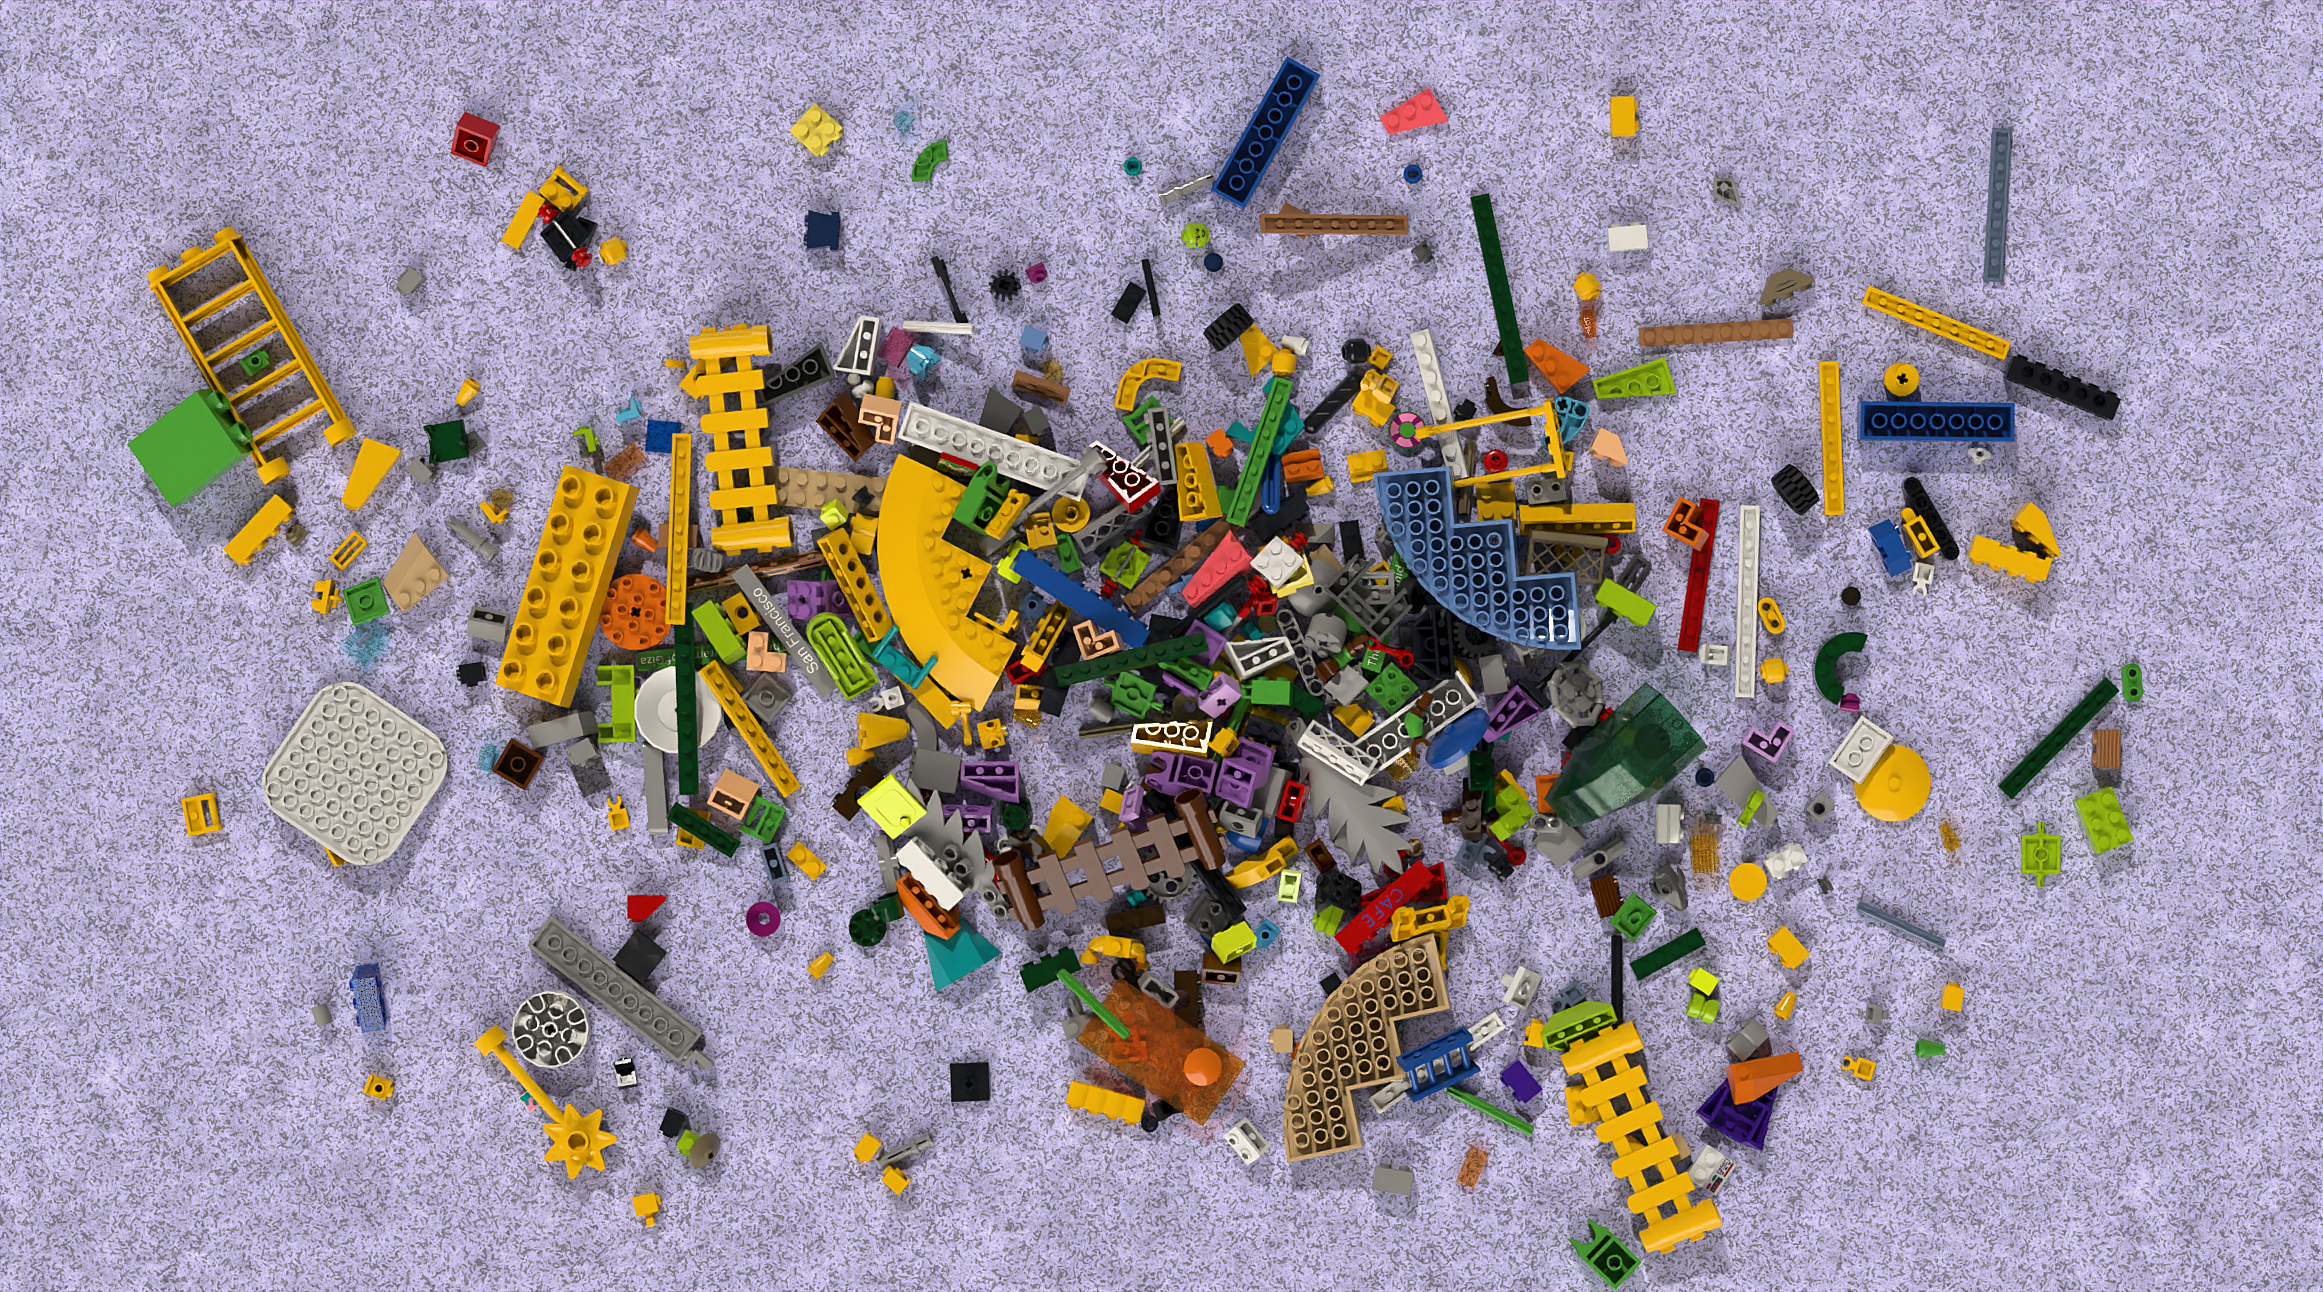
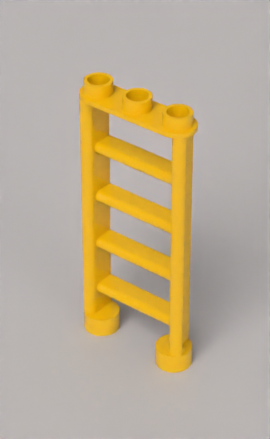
[146,226,358,486]

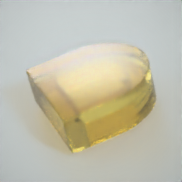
[1041,361,1062,381]
[491,489,514,511]

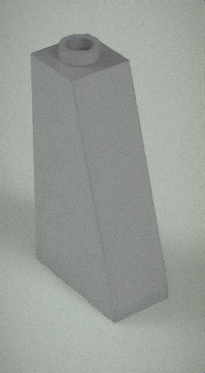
[1713,754,1779,829]

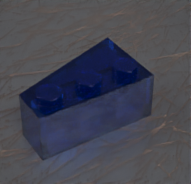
[349,963,387,1033]

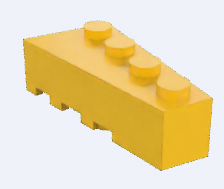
[1966,535,2053,584]

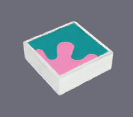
[519,1091,540,1113]

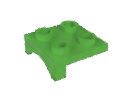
[1365,660,1418,715]

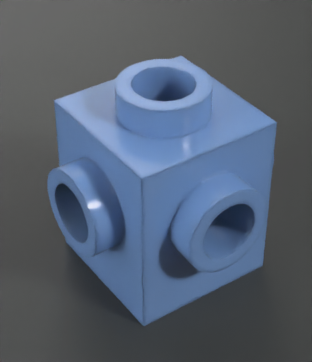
[1018,591,1049,620]

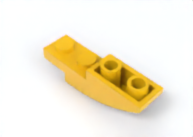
[1224,835,1299,890]

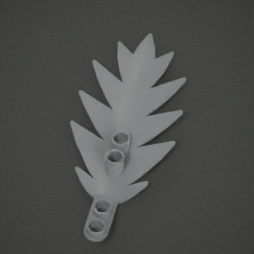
[1287,717,1413,875]
[880,775,1010,920]

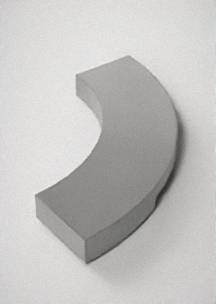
[903,697,937,751]

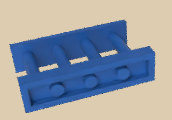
[1396,1026,1481,1103]

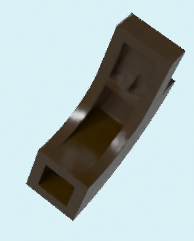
[1484,376,1532,427]

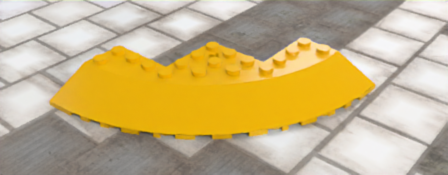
[877,454,1017,712]

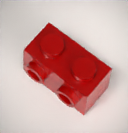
[1004,657,1047,685]

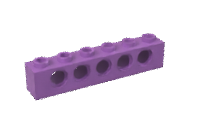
[875,804,992,833]

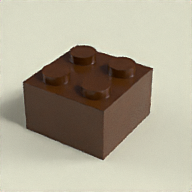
[492,738,547,791]

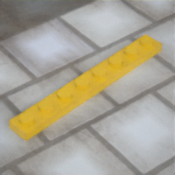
[1861,286,2011,361]
[1818,361,1844,515]
[698,660,801,798]

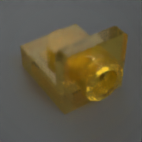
[1385,752,1419,783]

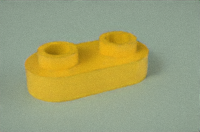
[1757,597,1785,634]

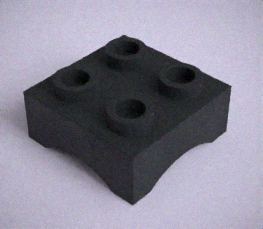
[612,929,668,983]

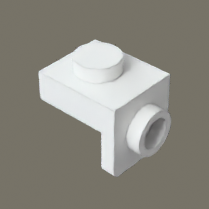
[1699,644,1730,665]

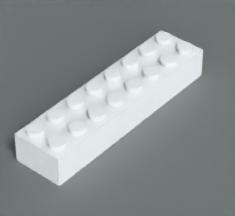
[1345,670,1480,783]

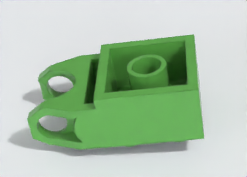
[952,461,1010,537]
[1568,1218,1641,1290]

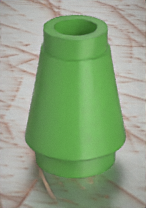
[1915,1039,1945,1058]

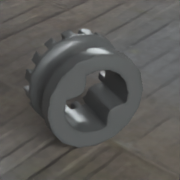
[1704,814,1722,824]
[1817,875,1834,894]

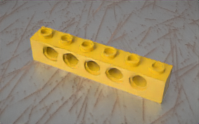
[817,528,893,642]

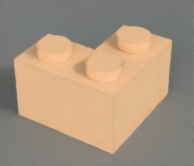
[858,394,902,445]
[1073,620,1125,660]
[746,631,788,673]

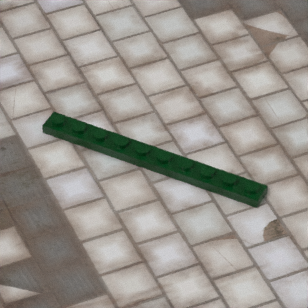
[1470,193,1529,385]
[674,602,699,795]

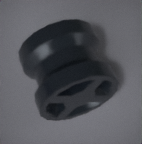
[852,486,875,510]

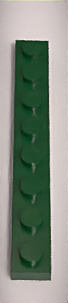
[1054,632,1209,688]
[1997,677,2120,800]

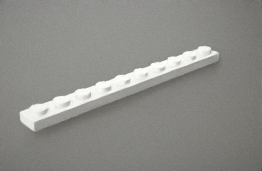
[1734,505,1760,698]

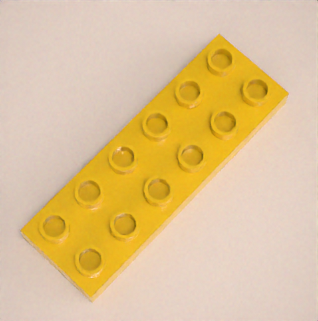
[495,464,640,708]

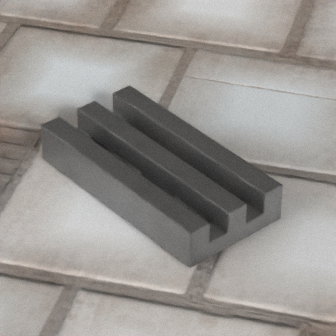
[1616,553,1652,592]

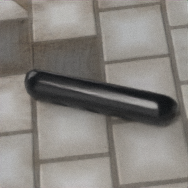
[1303,373,1362,434]

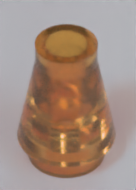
[1578,309,1597,338]

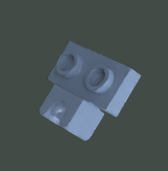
[1454,833,1497,870]

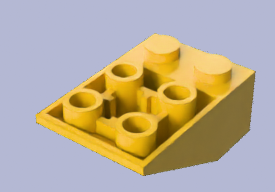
[2009,502,2061,558]

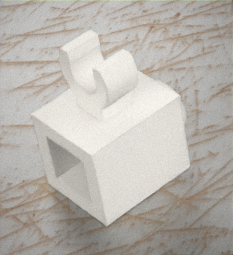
[870,686,906,712]

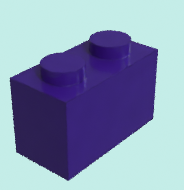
[1500,1058,1543,1104]

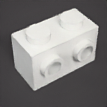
[1762,842,1808,879]
[1223,1117,1270,1165]

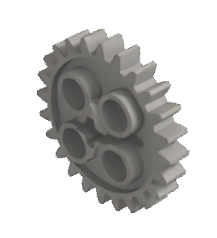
[1142,846,1198,905]

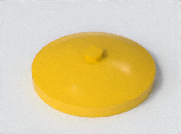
[1853,744,1931,821]

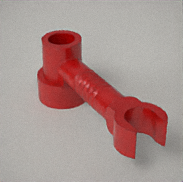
[1365,636,1414,667]

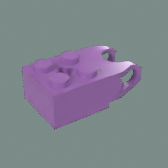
[1144,751,1218,803]

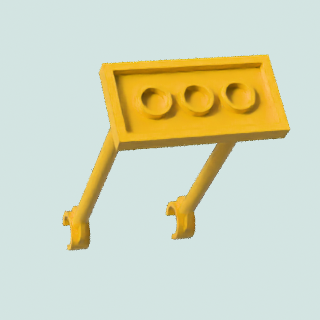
[1415,397,1569,488]

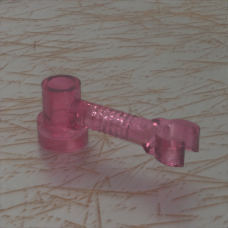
[1347,941,1395,969]

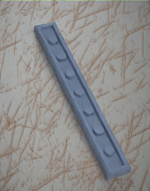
[1983,128,2012,282]

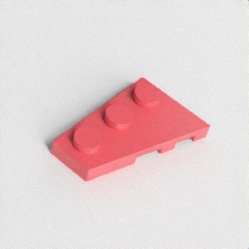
[1380,88,1449,134]

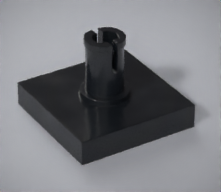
[950,1062,990,1102]

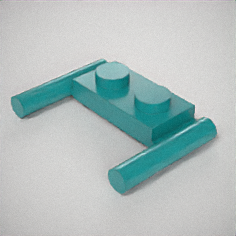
[872,624,938,690]

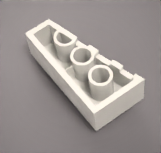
[896,836,973,911]

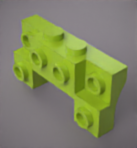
[596,665,639,743]

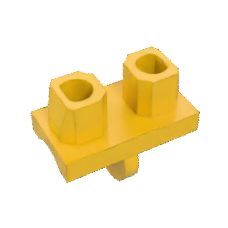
[311,579,344,615]

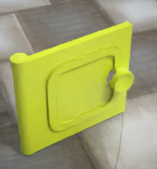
[857,773,927,839]

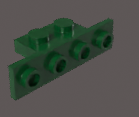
[1467,739,1496,813]

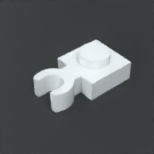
[1911,562,1935,597]

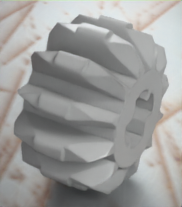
[690,548,724,573]

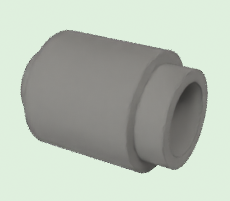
[1087,697,1116,723]

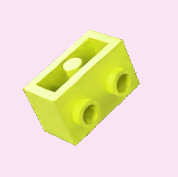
[1211,921,1257,965]

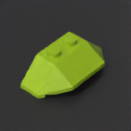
[1540,1000,1617,1052]

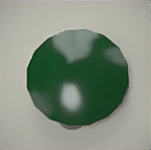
[848,909,887,947]

